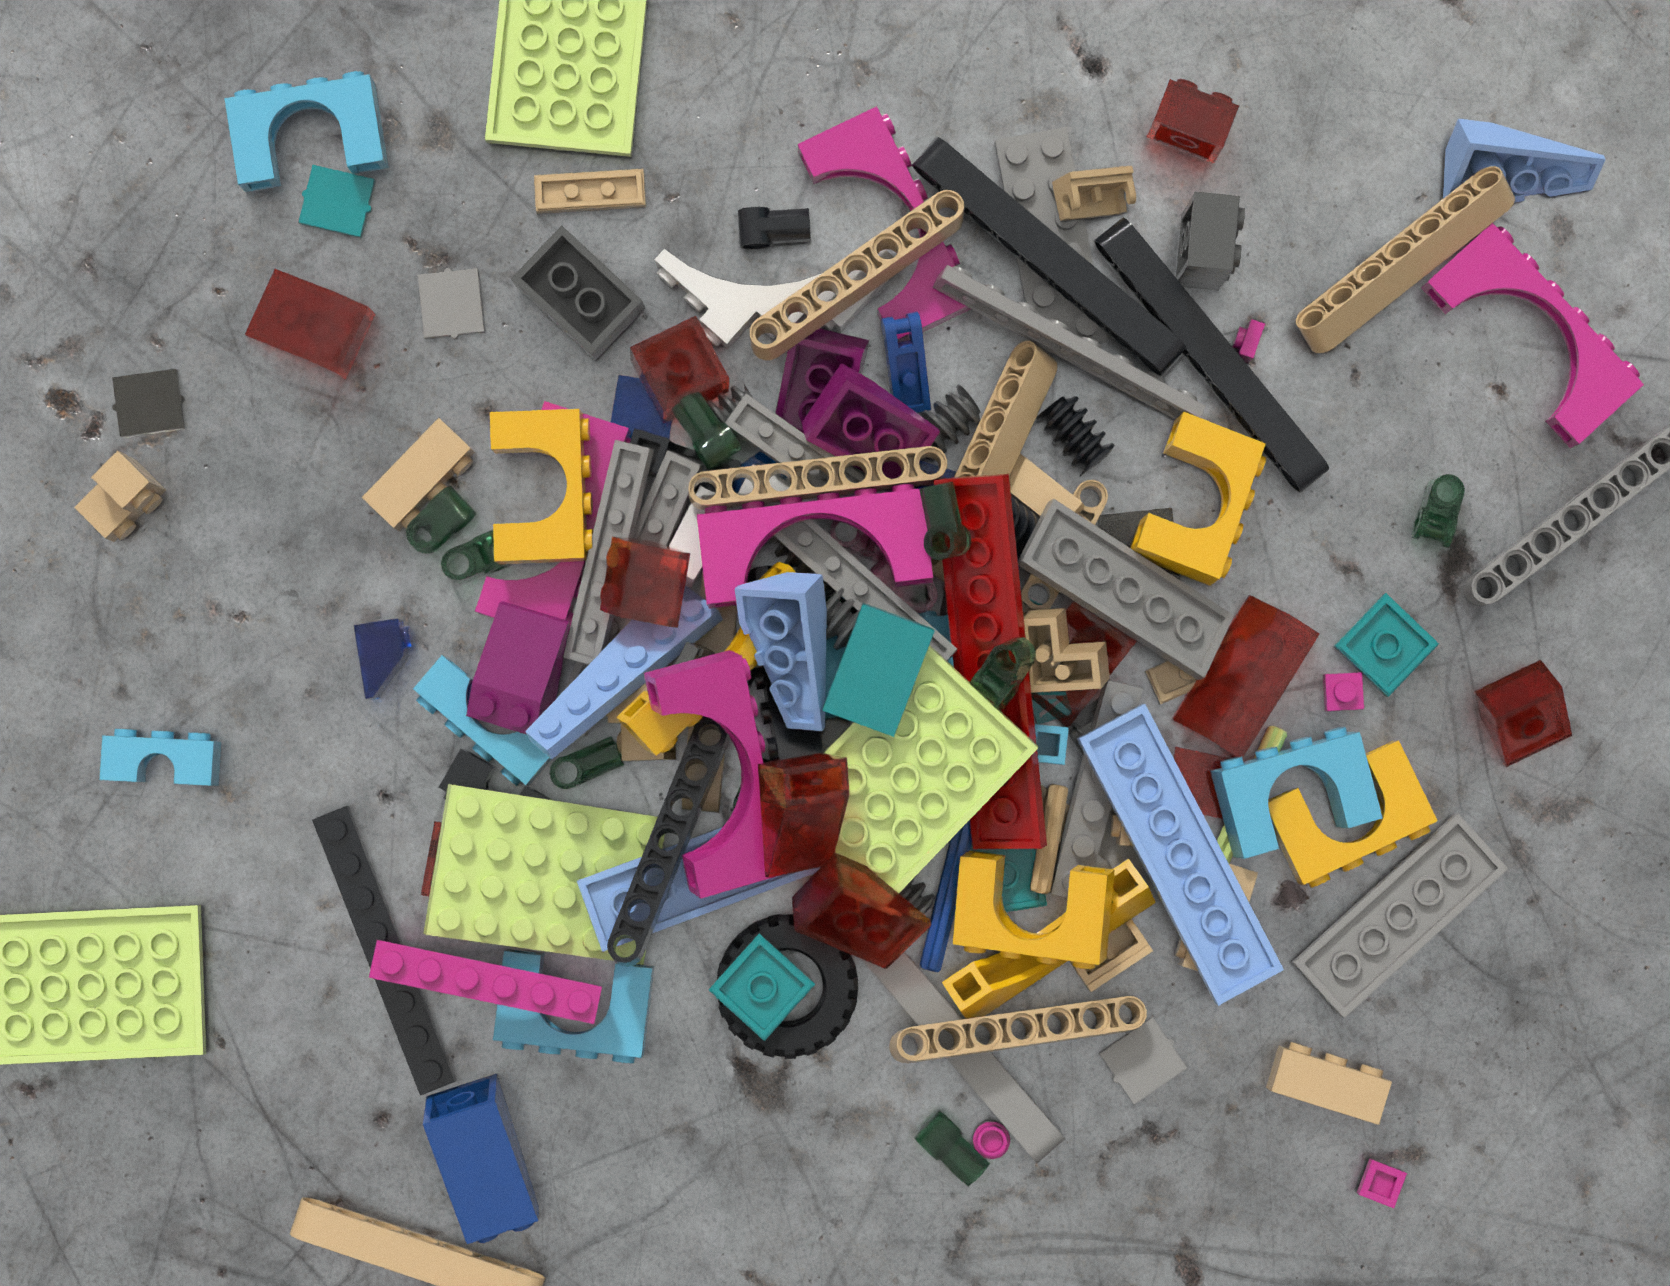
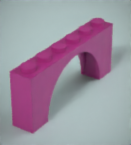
[797,106,971,342]
[1421,223,1644,448]
[475,401,631,635]
[697,484,933,609]
[644,650,787,899]
[369,940,602,1024]

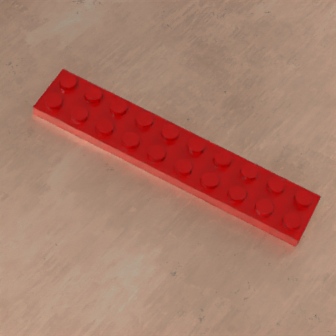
[934,474,1047,849]

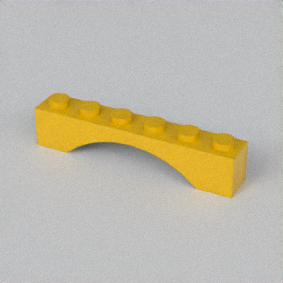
[616,561,796,756]
[942,859,1156,1019]

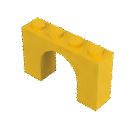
[490,409,593,564]
[1130,412,1266,586]
[1268,740,1438,888]
[953,851,1115,969]

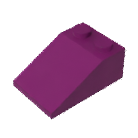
[775,328,869,433]
[802,363,940,479]
[466,601,570,735]

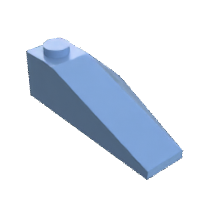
[1443,119,1606,203]
[735,572,827,731]

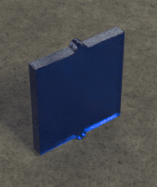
[611,375,678,439]

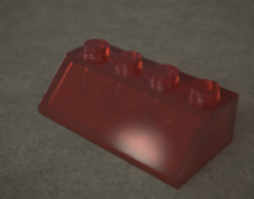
[1171,595,1320,758]

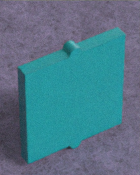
[298,165,376,238]

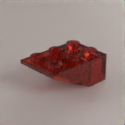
[758,753,849,878]

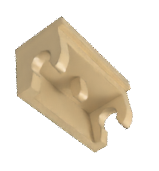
[1052,166,1136,221]
[1069,919,1153,992]

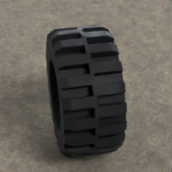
[717,914,858,1059]

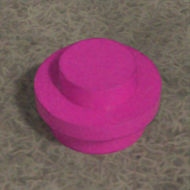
[973,1121,1010,1159]

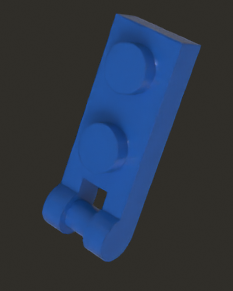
[881,312,931,413]

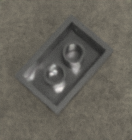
[1175,192,1245,291]
[511,225,645,361]

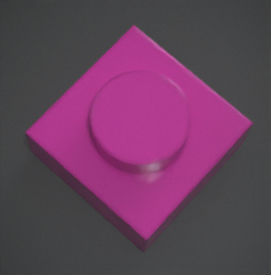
[1232,319,1265,364]
[1323,672,1364,711]
[1357,1158,1407,1208]

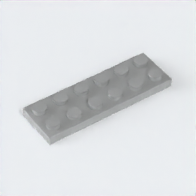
[994,127,1108,354]
[1018,499,1234,680]
[1292,813,1508,1018]

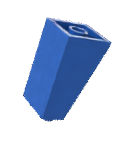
[423,1074,539,1244]

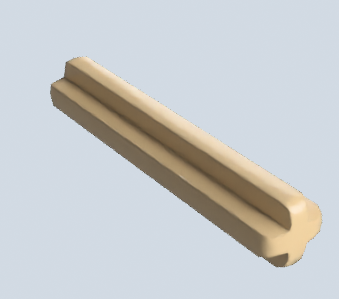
[1030,784,1068,894]

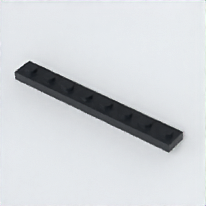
[312,806,457,1096]

